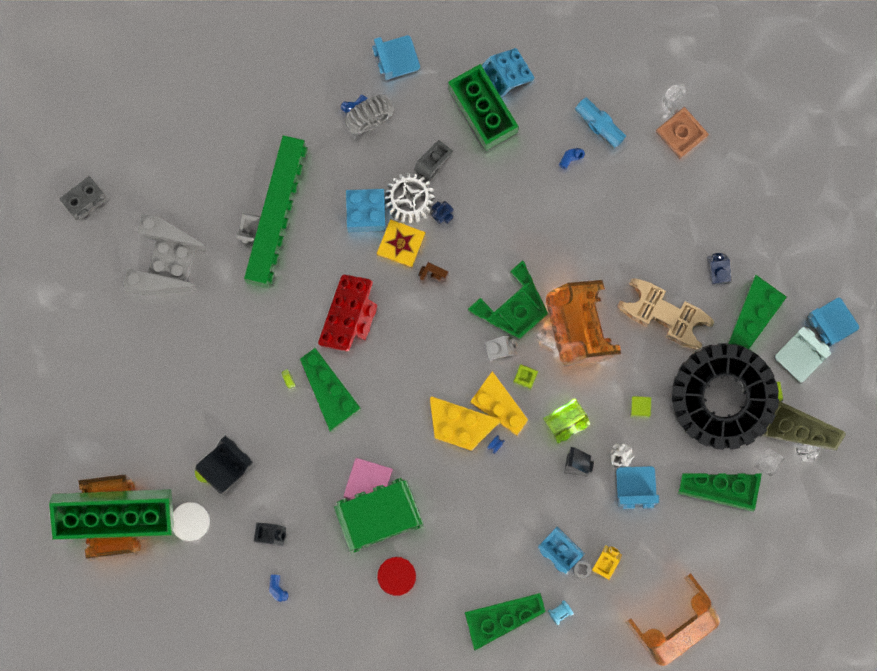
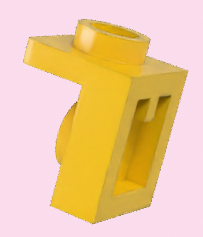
[592,545,622,580]

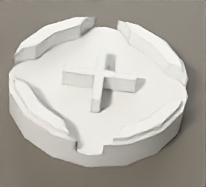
[173,502,210,542]

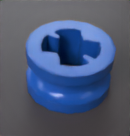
[487,435,505,454]

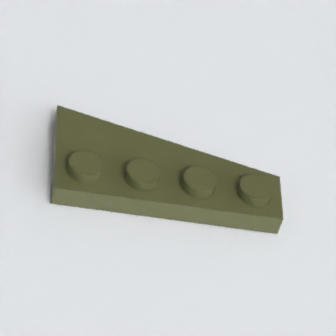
[762,401,846,451]

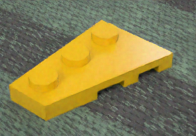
[470,371,528,436]

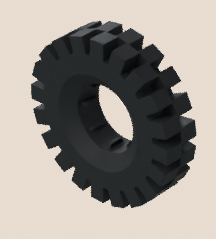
[672,343,779,450]

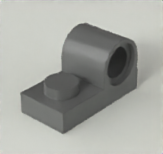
[414,140,453,181]

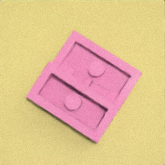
[343,458,393,500]

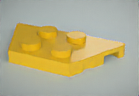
[430,396,501,451]

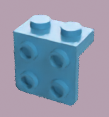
[372,35,420,80]
[807,298,859,347]
[616,466,659,509]

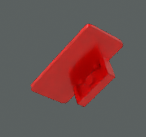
[318,274,378,352]

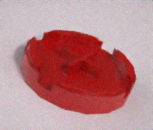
[377,557,416,596]

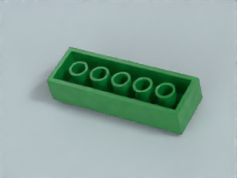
[49,489,174,540]

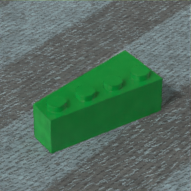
[727,275,787,349]

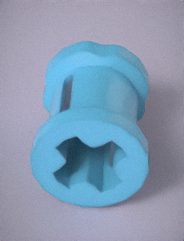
[548,600,574,626]

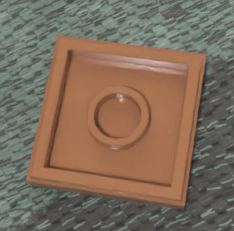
[655,107,709,159]

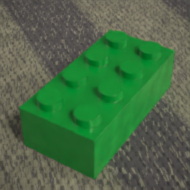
[448,64,519,151]

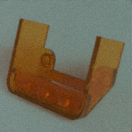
[625,573,720,666]

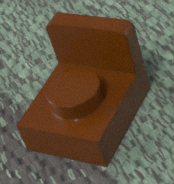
[418,262,449,284]

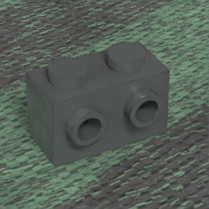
[59,176,106,220]

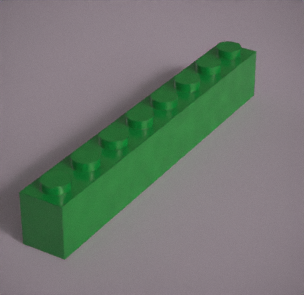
[244,135,308,288]

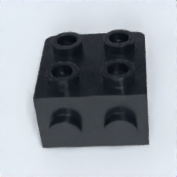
[195,435,253,494]

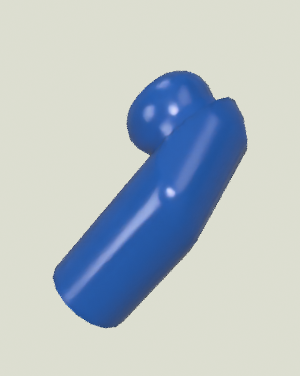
[341,94,368,113]

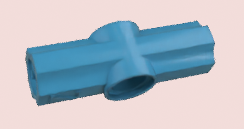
[575,97,626,148]

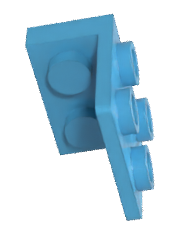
[482,48,535,98]

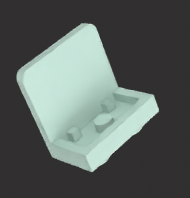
[775,327,831,383]

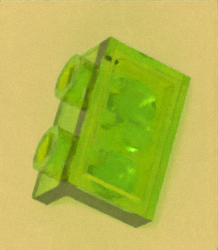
[543,399,590,443]

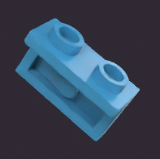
[538,527,585,574]

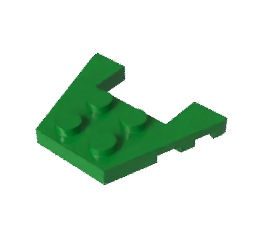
[468,260,548,340]

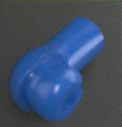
[559,148,585,169]
[269,575,289,602]

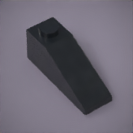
[564,447,594,477]

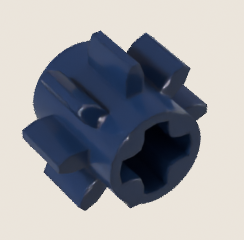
[431,201,454,224]

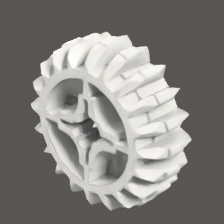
[384,172,435,224]

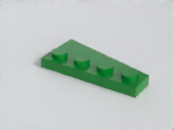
[300,348,361,432]
[678,473,762,512]
[465,593,546,651]

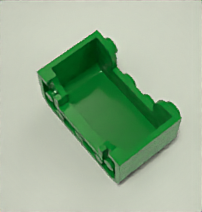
[334,478,424,554]

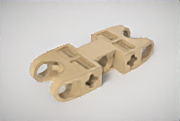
[617,278,715,350]

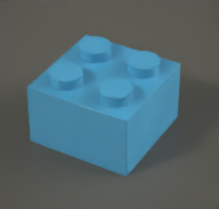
[346,189,386,233]

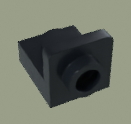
[253,522,286,546]

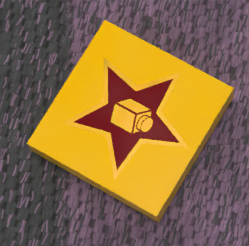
[377,219,426,268]

